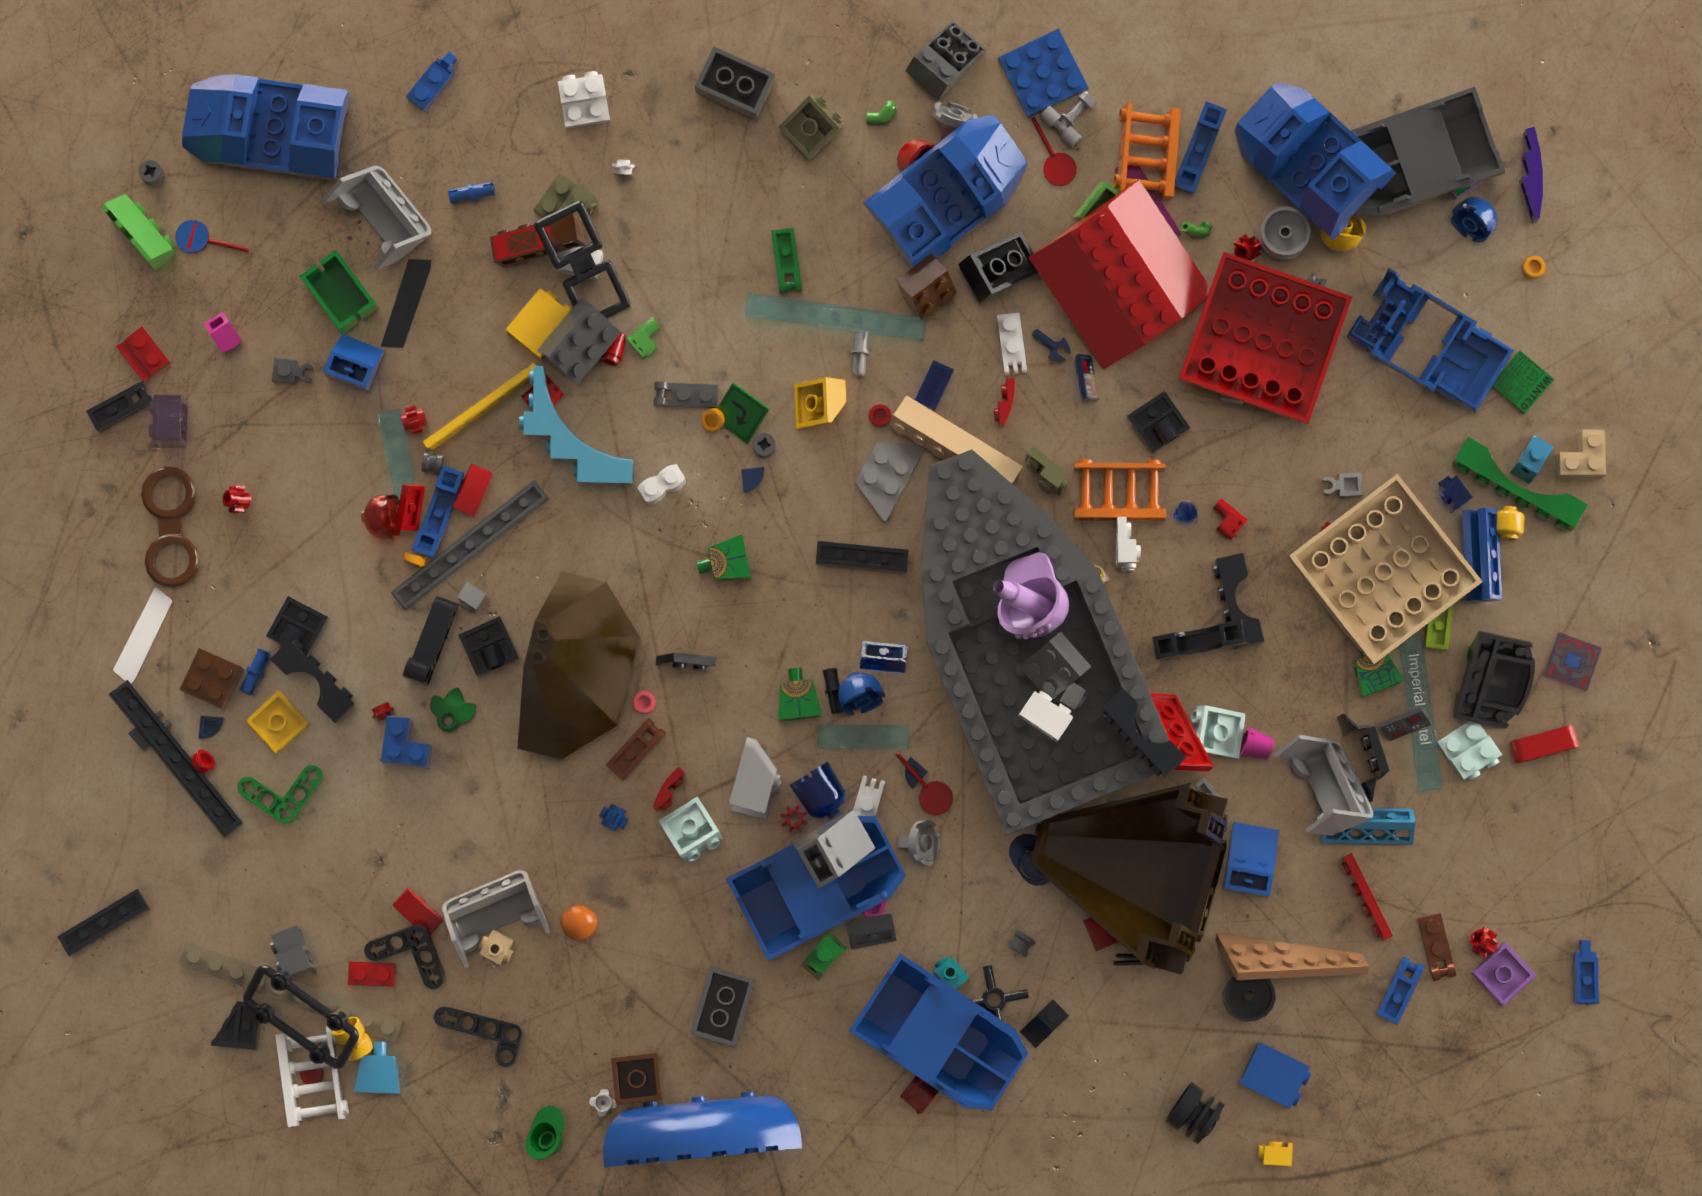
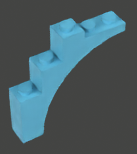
[519,366,634,483]

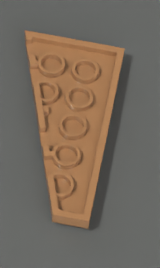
[1215,933,1369,980]

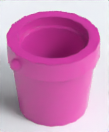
[1240,727,1274,760]

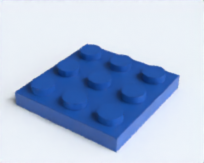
[998,28,1089,118]

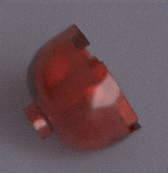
[361,494,401,540]

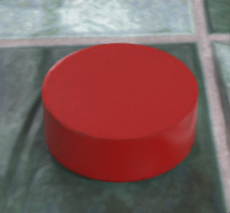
[869,404,891,428]
[191,750,215,774]
[300,1068,324,1084]

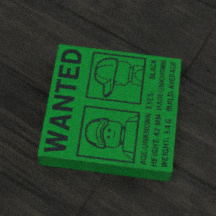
[1492,350,1555,414]

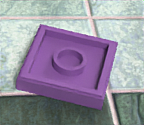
[1471,942,1536,1007]

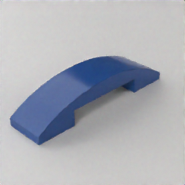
[1175,101,1227,194]
[412,465,464,558]

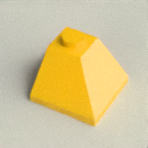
[794,377,846,429]

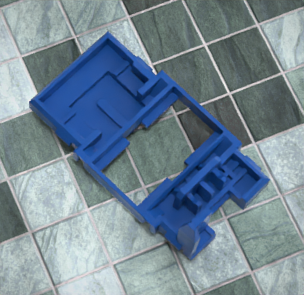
[1347,268,1514,414]

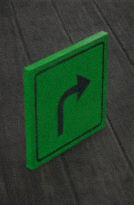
[717,382,770,444]

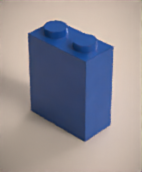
[1238,1042,1311,1109]

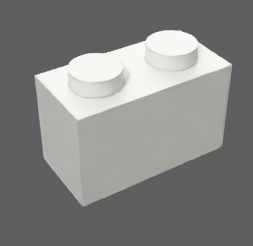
[1018,691,1073,742]

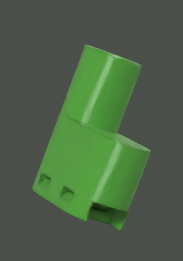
[626,317,660,359]

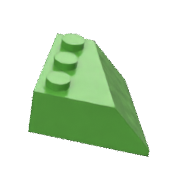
[101,194,176,271]

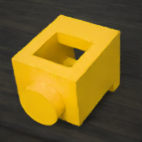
[1258,1141,1293,1166]

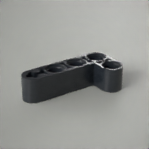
[403,596,459,687]
[434,1007,524,1067]

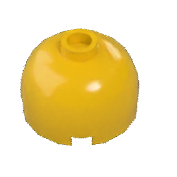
[1319,216,1366,252]

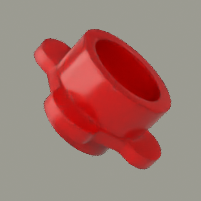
[371,702,394,721]

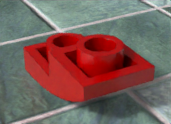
[994,378,1015,428]
[452,463,492,517]
[653,767,685,812]
[393,887,443,936]

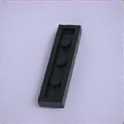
[816,541,909,573]
[57,889,150,957]

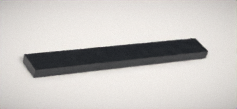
[109,680,243,837]

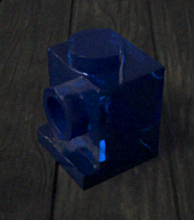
[1438,475,1473,514]

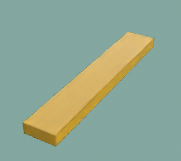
[423,363,536,451]

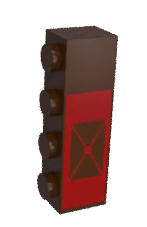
[490,214,586,268]

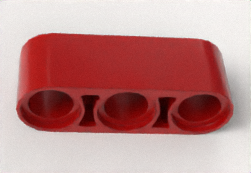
[1510,725,1580,764]

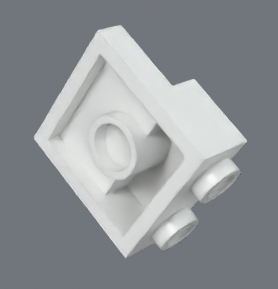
[558,71,610,129]
[1115,517,1141,572]

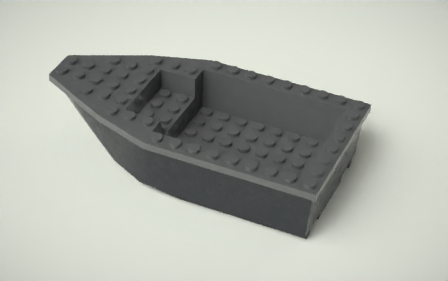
[922,449,1169,835]

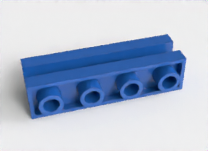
[1461,507,1502,603]

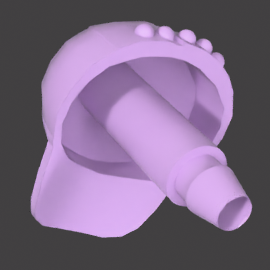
[993,552,1069,639]

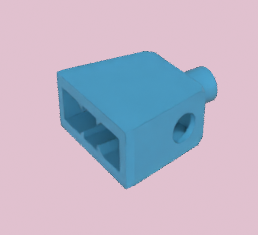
[354,1041,401,1094]

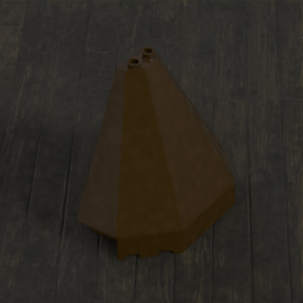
[517,571,641,761]
[1029,783,1228,975]

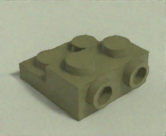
[779,95,844,159]
[534,173,597,225]
[1025,446,1069,496]

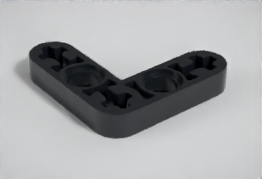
[364,924,445,989]

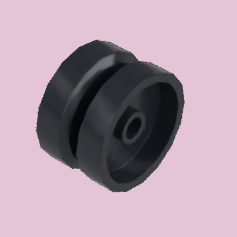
[1222,976,1276,1022]

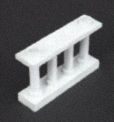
[275,1027,349,1127]

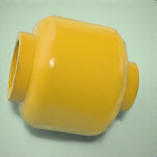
[1497,506,1525,541]

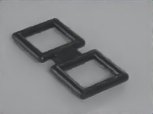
[534,200,631,318]

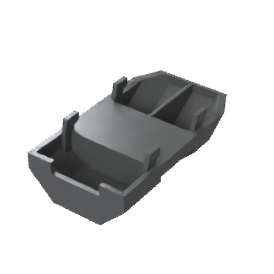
[1350,87,1505,216]

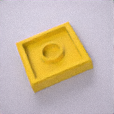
[245,690,310,755]

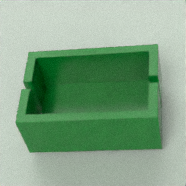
[299,250,379,334]

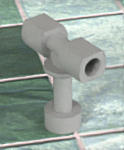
[1040,91,1097,148]

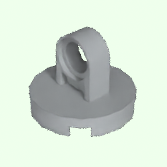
[932,102,977,141]
[897,820,941,866]

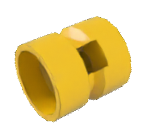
[332,1017,373,1061]

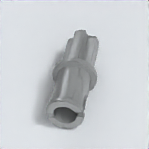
[851,330,869,377]

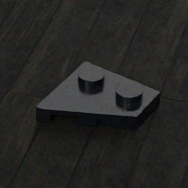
[656,653,716,671]
[211,1001,261,1050]

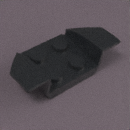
[1337,714,1390,803]

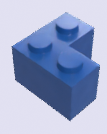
[381,716,432,769]

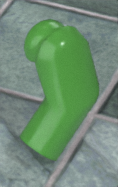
[867,101,897,124]
[1180,221,1212,237]

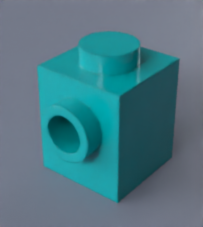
[934,956,969,990]

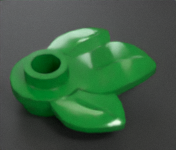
[430,687,476,732]

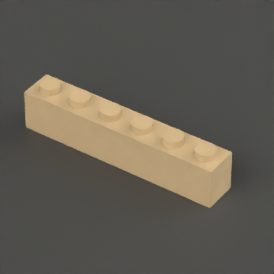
[889,396,1023,484]

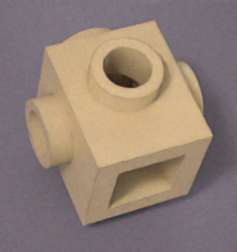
[479,930,515,967]

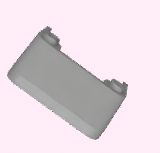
[321,166,431,270]
[1273,735,1373,836]
[729,737,782,820]
[442,870,551,969]

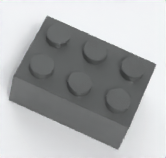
[695,47,776,121]
[537,299,622,384]
[691,967,755,1048]

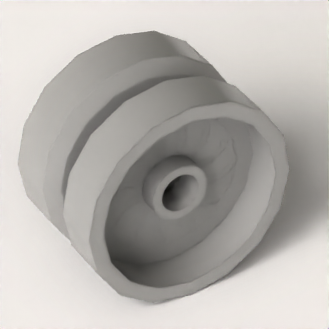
[1258,206,1311,262]

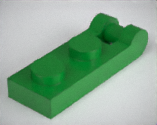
[771,228,802,293]

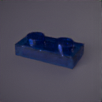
[915,360,954,411]

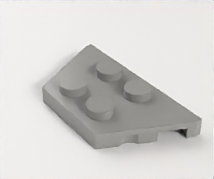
[855,443,925,523]

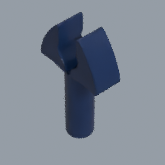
[1032,329,1071,362]

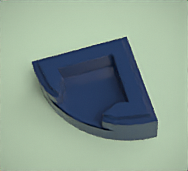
[741,467,764,493]
[199,716,225,739]
[905,757,928,789]

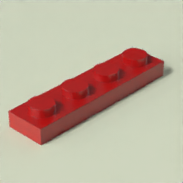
[1340,853,1393,941]

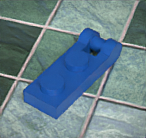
[1376,956,1425,1025]

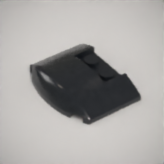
[1453,631,1535,729]

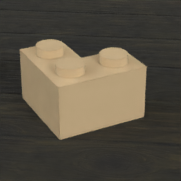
[1555,430,1606,479]

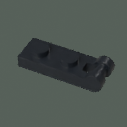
[86,381,154,432]

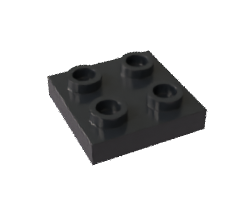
[1127,391,1190,454]
[266,596,329,657]
[458,616,519,677]

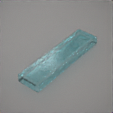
[377,409,416,502]
[817,724,909,749]

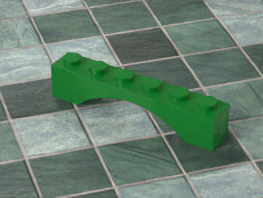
[1452,437,1588,531]

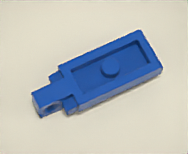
[406,52,457,111]
[1574,940,1599,1004]

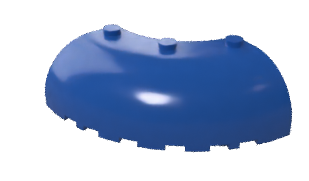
[603,1092,802,1167]

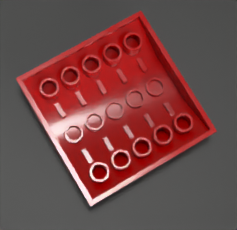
[1028,179,1210,369]
[1179,252,1353,424]

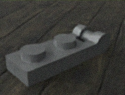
[653,382,718,408]

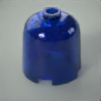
[790,761,846,820]

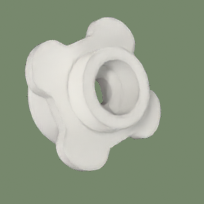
[612,160,635,174]
[589,1089,617,1117]

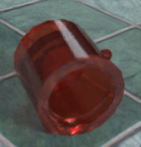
[900,1076,939,1114]

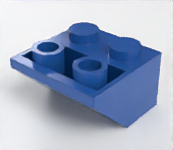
[323,334,385,392]

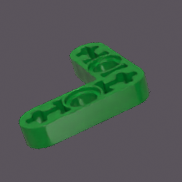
[237,765,323,824]

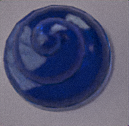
[1173,500,1198,523]

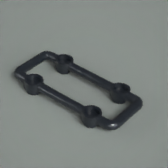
[243,965,359,1069]

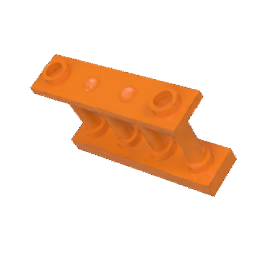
[1113,102,1181,201]
[1073,459,1166,521]

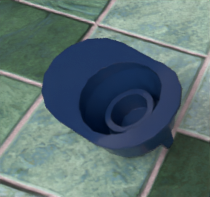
[1009,834,1050,886]

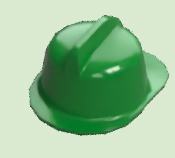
[525,1105,565,1160]

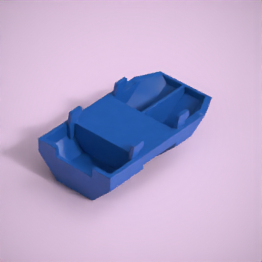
[182,74,350,181]
[1235,83,1396,240]
[863,115,1028,269]
[726,816,906,962]
[849,954,1029,1110]

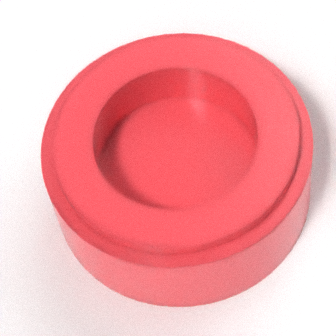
[632,691,656,714]

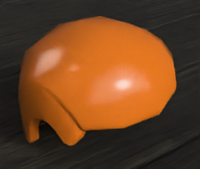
[560,905,597,941]

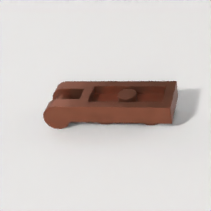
[606,718,666,780]
[1418,913,1456,981]

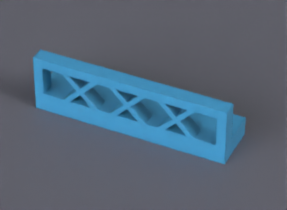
[1321,808,1415,845]

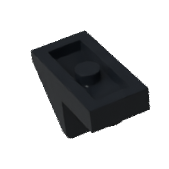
[1020,1000,1069,1048]

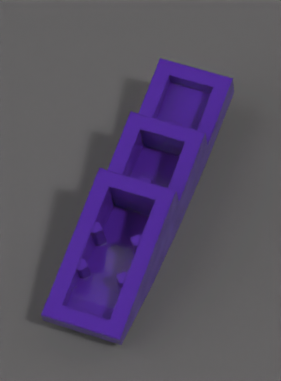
[1519,126,1543,224]

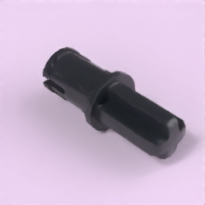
[823,668,843,714]

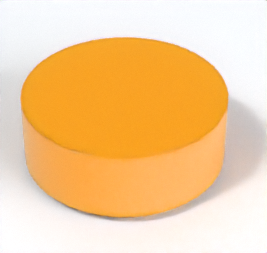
[1522,256,1546,279]
[701,408,725,432]
[402,551,426,567]

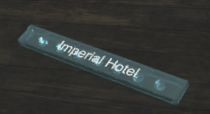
[1399,629,1443,792]

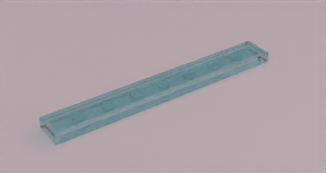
[744,292,927,341]

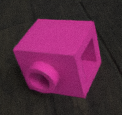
[204,312,242,353]

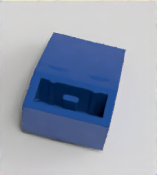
[1222,822,1279,898]

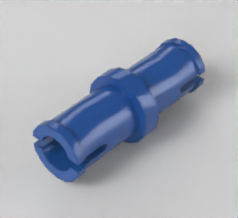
[448,181,495,204]
[239,648,271,696]

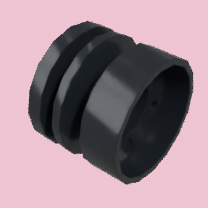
[1165,1082,1225,1144]

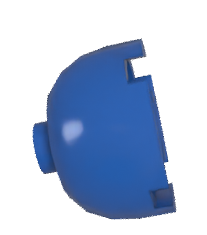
[1451,197,1498,242]
[838,672,885,715]

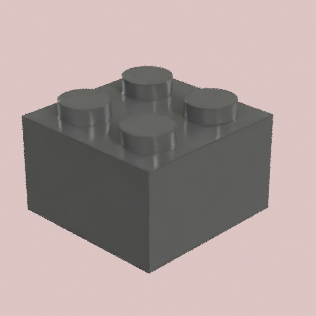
[1020,632,1091,701]

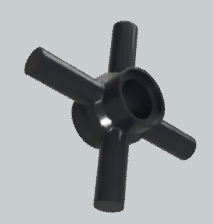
[972,965,1029,1021]

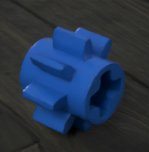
[599,804,628,832]

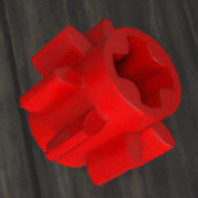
[1234,234,1262,262]
[401,405,427,434]
[222,485,251,514]
[780,805,808,833]
[1469,927,1499,958]

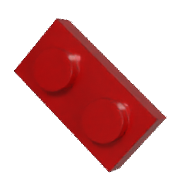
[395,484,425,531]
[348,961,396,987]

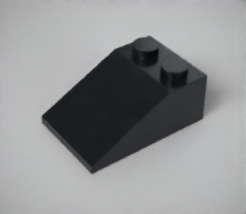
[958,231,1038,303]

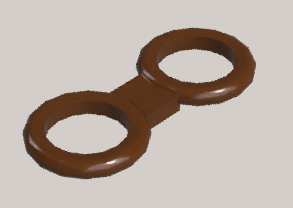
[141,466,199,588]

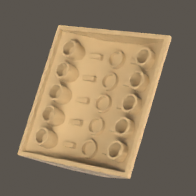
[1289,474,1483,665]

